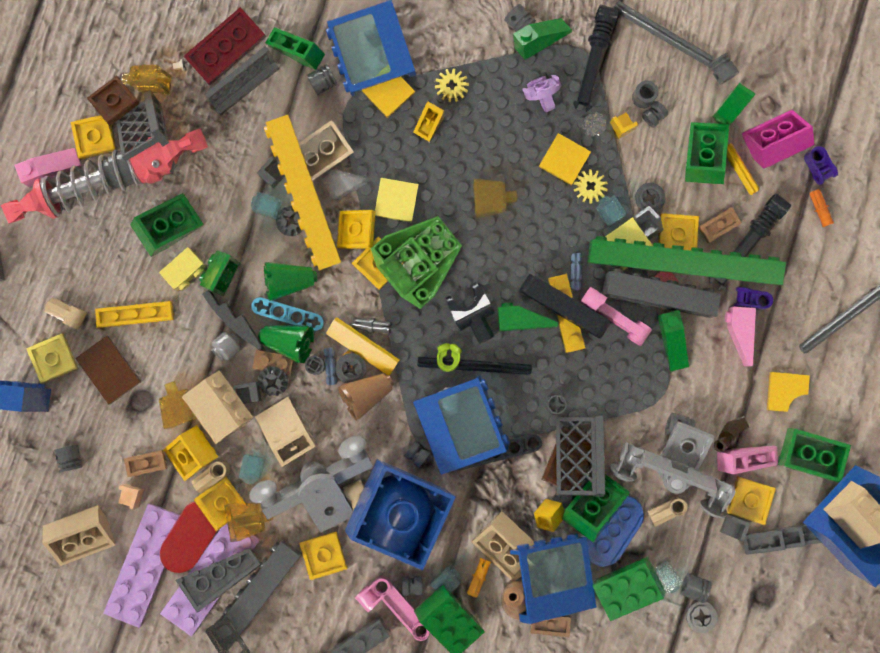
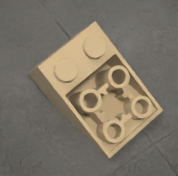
[255,397,318,467]

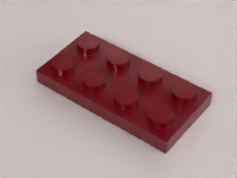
[184,7,266,86]

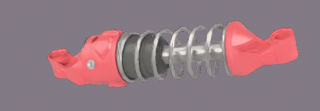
[1,129,208,224]

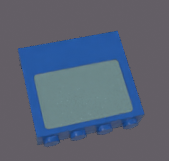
[325,0,416,96]
[413,376,510,475]
[510,533,597,624]

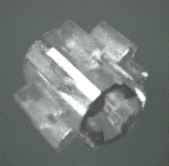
[583,112,606,137]

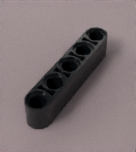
[519,274,611,339]
[456,434,542,471]

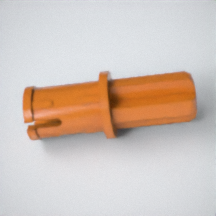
[809,189,834,227]

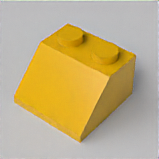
[164,425,218,481]

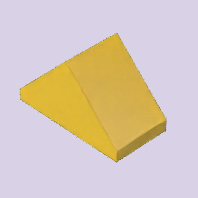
[413,101,445,142]

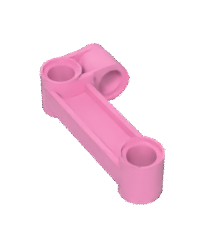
[580,287,652,346]
[355,576,430,641]

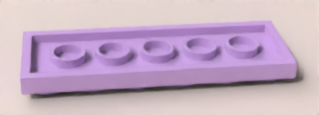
[103,503,180,628]
[160,519,261,637]

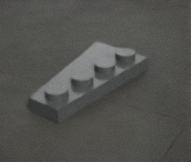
[175,548,262,612]

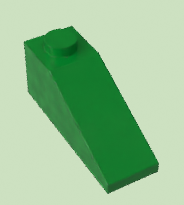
[513,18,572,60]
[265,27,325,70]
[712,83,755,124]
[497,303,558,332]
[657,310,689,372]

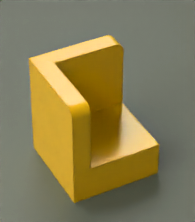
[610,112,638,139]
[534,499,564,532]

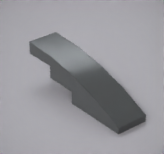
[202,290,264,350]
[743,524,822,555]

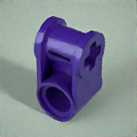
[804,146,838,185]
[733,287,773,310]

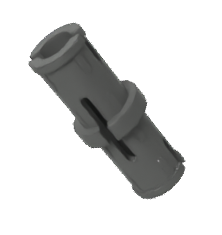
[352,317,392,334]

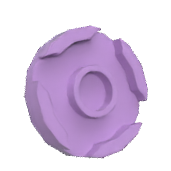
[523,75,561,113]

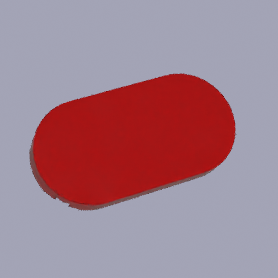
[160,501,216,573]

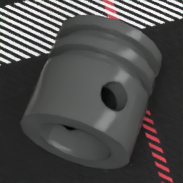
[504,4,536,32]
[708,53,739,85]
[307,64,337,95]
[632,80,658,109]
[665,412,695,436]
[54,445,83,473]
[680,573,712,603]

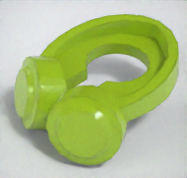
[437,343,462,372]

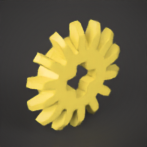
[435,69,469,102]
[574,169,608,204]

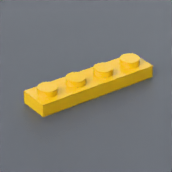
[548,274,585,353]

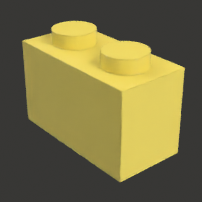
[159,247,207,291]

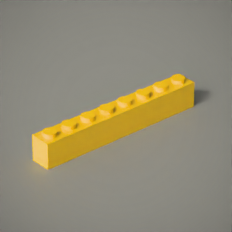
[264,115,341,270]

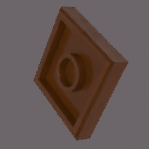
[87,75,140,126]

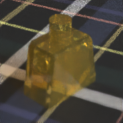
[122,65,172,94]
[473,179,517,218]
[159,381,197,430]
[224,503,273,542]

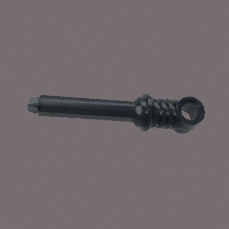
[573,4,619,112]
[709,193,791,290]

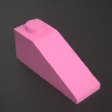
[14,148,82,187]
[725,307,756,367]
[717,446,778,474]

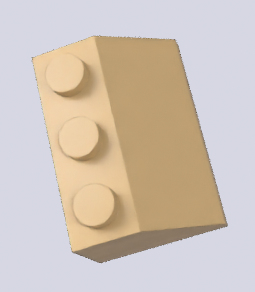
[299,120,354,181]
[182,370,253,444]
[823,481,880,549]
[42,505,115,566]
[472,511,544,581]

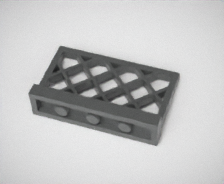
[205,46,279,115]
[116,90,169,161]
[556,416,605,497]

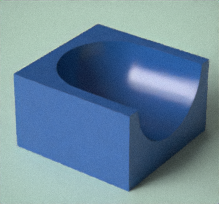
[345,459,456,570]
[803,465,880,588]

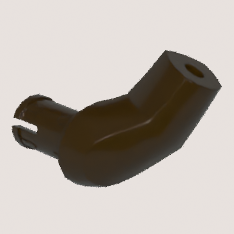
[714,416,750,452]

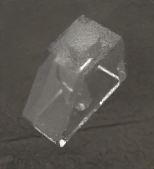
[322,169,370,200]

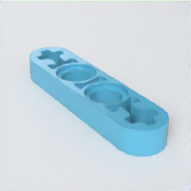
[251,297,324,331]

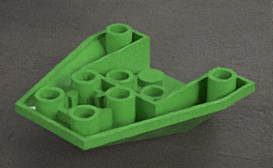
[371,216,462,308]

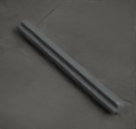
[614,1,713,66]
[799,285,880,354]

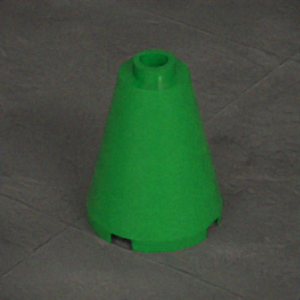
[264,262,317,301]
[258,326,314,364]

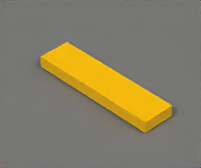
[95,301,174,328]
[326,317,400,376]

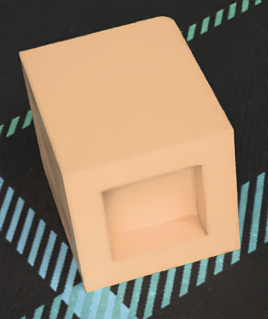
[118,484,144,509]

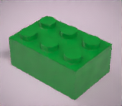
[778,428,851,482]
[592,557,666,621]
[414,585,485,653]

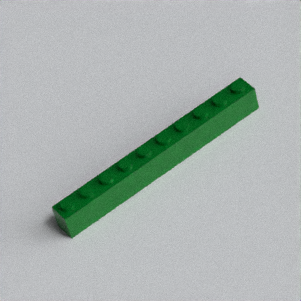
[588,236,786,285]

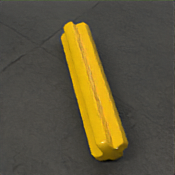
[727,143,759,195]

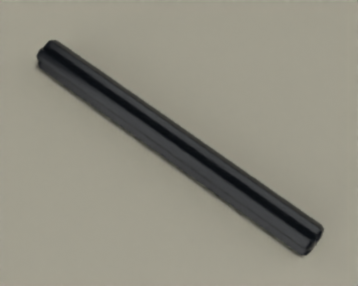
[417,357,532,375]

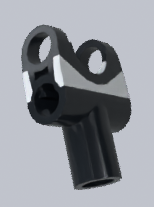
[446,282,495,344]

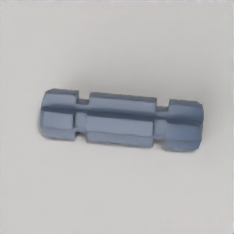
[570,253,582,291]
[324,347,337,385]

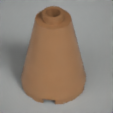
[338,373,394,420]
[501,580,539,620]

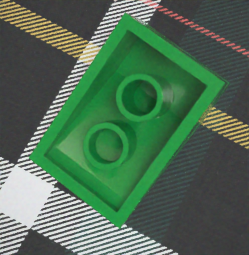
[685,122,730,184]
[130,193,204,257]
[199,251,240,297]
[562,474,630,543]

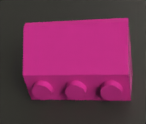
[742,110,815,169]

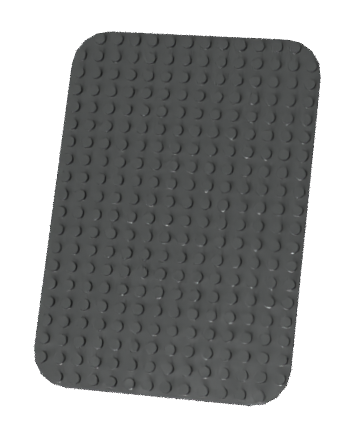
[343,44,670,452]

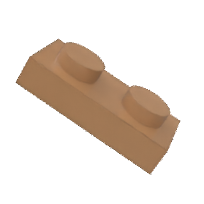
[698,207,742,243]
[252,350,294,376]
[124,450,167,477]
[530,616,571,637]

